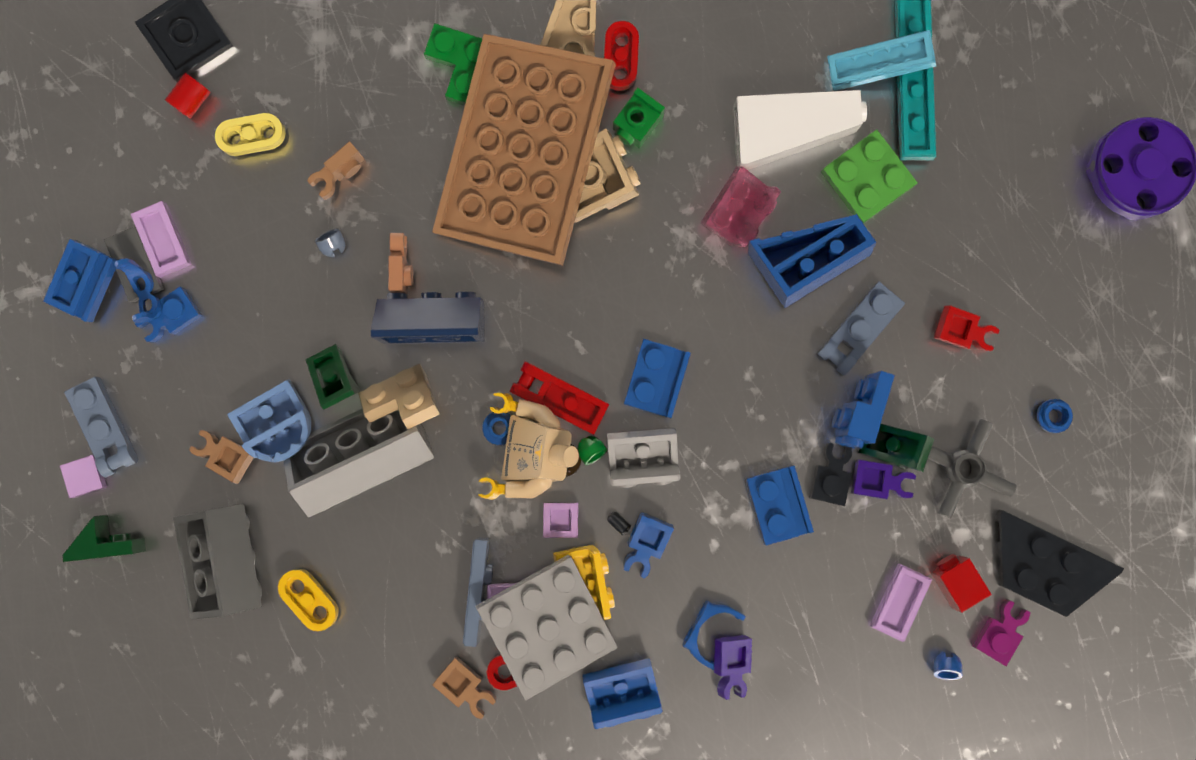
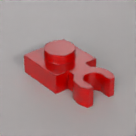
[934,305,1000,351]

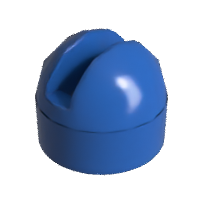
[934,652,963,680]

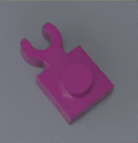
[972,599,1030,667]

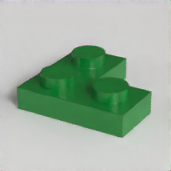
[424,23,483,106]

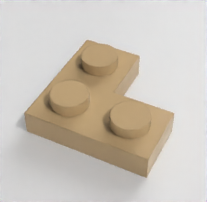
[358,364,440,429]

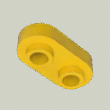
[278,569,338,631]

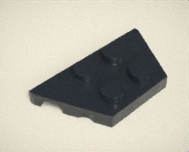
[996,510,1124,617]

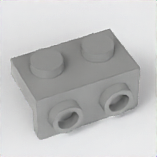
[607,428,680,488]

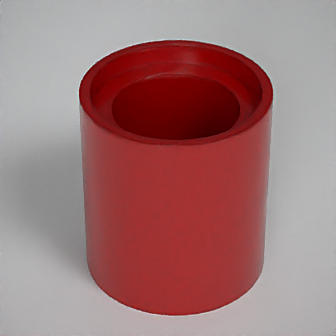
[164,73,211,119]

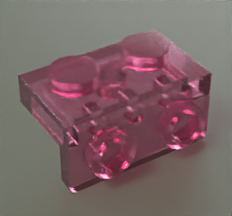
[701,166,781,248]

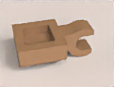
[307,141,365,200]

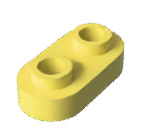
[215,113,286,156]

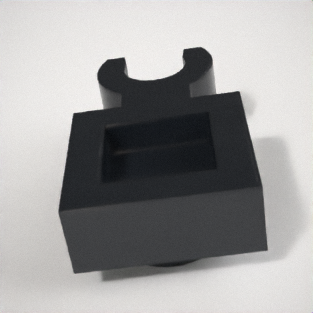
[809,443,852,506]

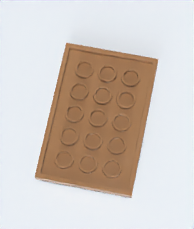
[432,34,616,266]

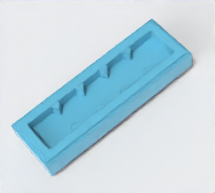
[827,30,936,91]

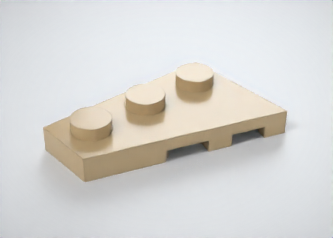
[540,0,596,57]

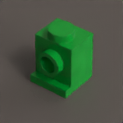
[613,87,665,149]

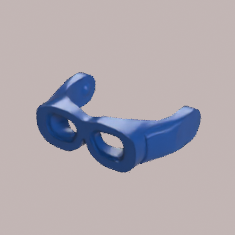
[114,258,162,323]
[682,601,746,670]

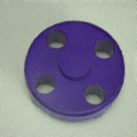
[1086,117,1196,221]

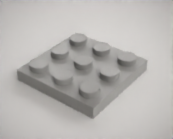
[475,554,618,701]

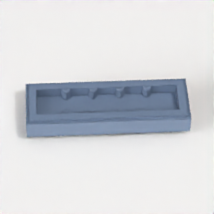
[463,538,493,647]

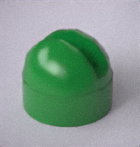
[577,435,608,466]

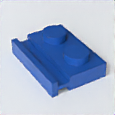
[43,239,118,322]
[624,339,691,419]
[745,465,814,546]

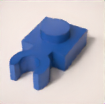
[135,286,203,343]
[623,512,674,578]

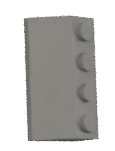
[283,409,434,518]

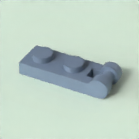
[818,282,905,376]
[64,377,138,478]

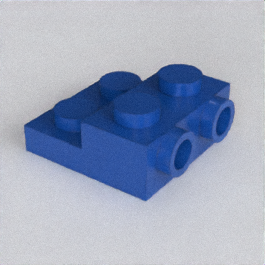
[831,371,895,449]

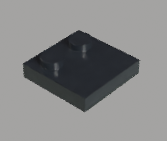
[135,0,233,82]

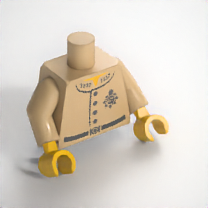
[478,393,579,500]

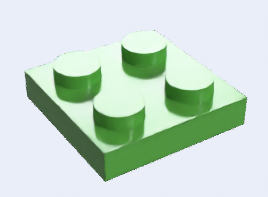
[821,129,918,223]

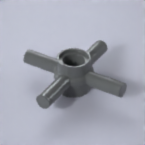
[928,419,1017,519]

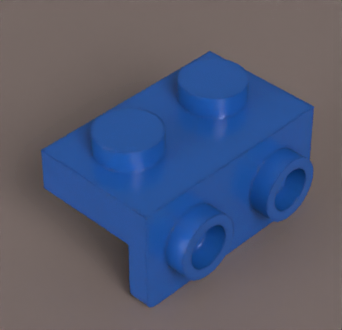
[582,658,663,729]

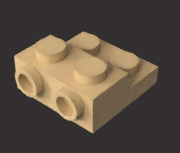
[575,129,641,222]

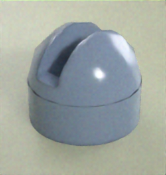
[315,228,345,257]

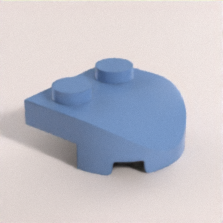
[227,380,311,462]

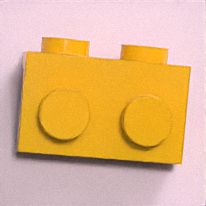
[553,544,614,620]

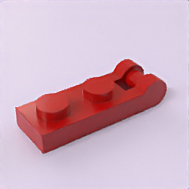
[509,361,610,435]

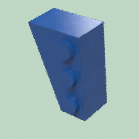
[748,214,876,308]

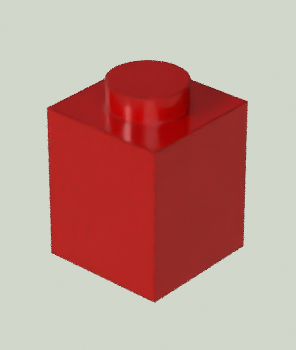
[931,554,992,613]

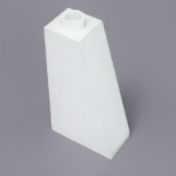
[733,90,867,172]

